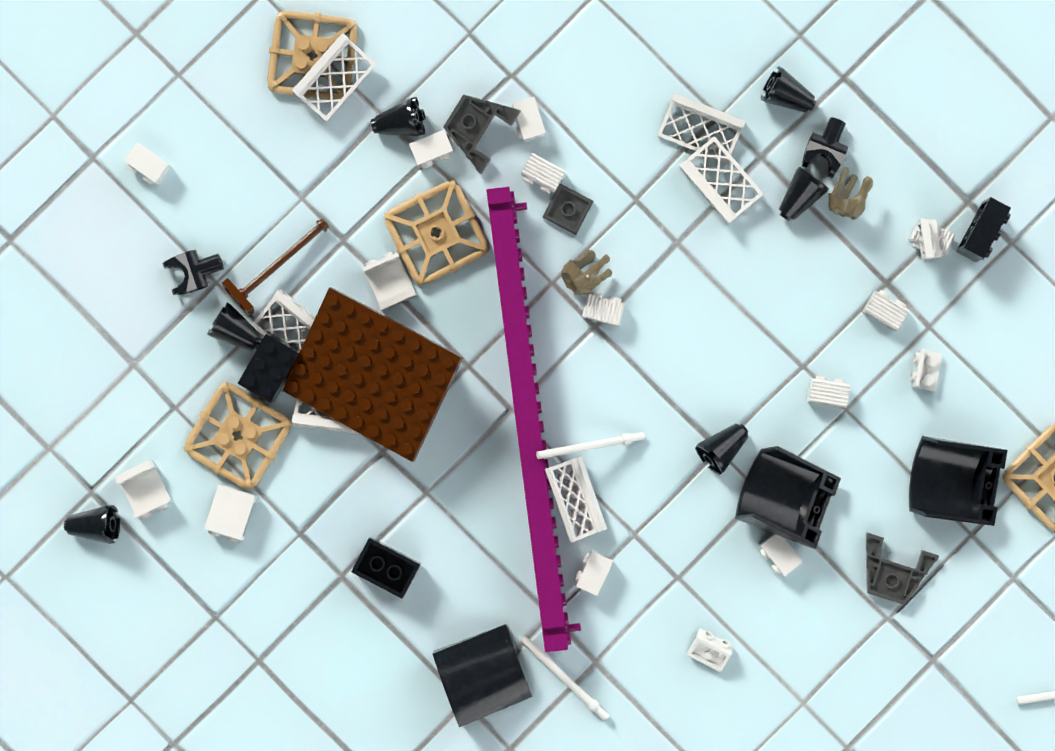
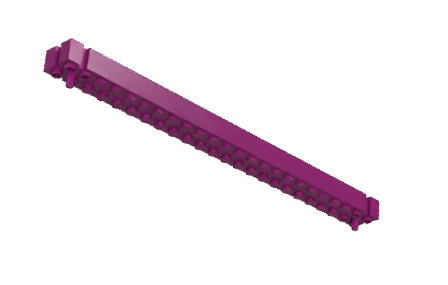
[486,187,581,653]

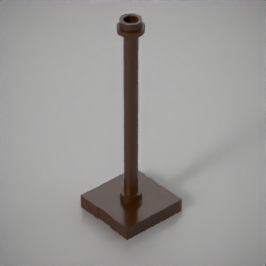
[222,219,329,317]

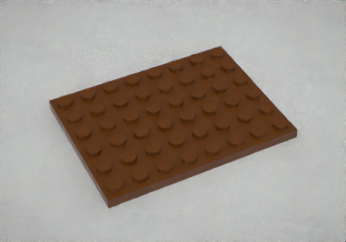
[282,287,464,462]

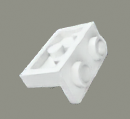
[916,218,941,260]
[910,349,942,392]
[687,629,733,672]

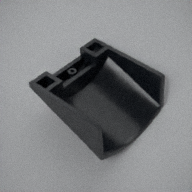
[909,436,1008,526]
[735,446,841,549]
[432,624,532,727]

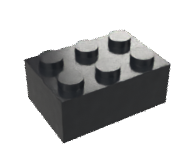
[956,197,1011,262]
[237,333,300,403]
[351,537,422,599]

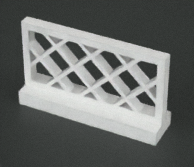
[291,33,377,122]
[657,93,745,164]
[679,136,764,224]
[252,289,315,350]
[292,399,362,435]
[545,456,607,543]

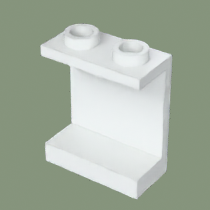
[362,251,417,311]
[114,460,172,520]
[204,484,257,543]

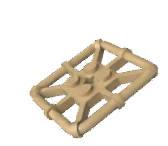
[267,11,358,100]
[383,180,489,286]
[183,382,292,490]
[1002,424,1055,533]

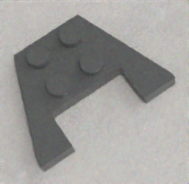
[443,95,521,174]
[866,532,939,605]

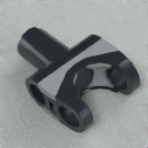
[801,117,848,178]
[162,250,224,295]

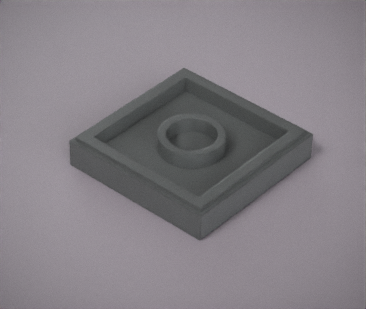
[542,184,594,235]

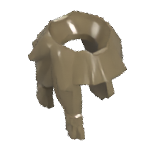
[828,167,873,220]
[561,249,612,295]

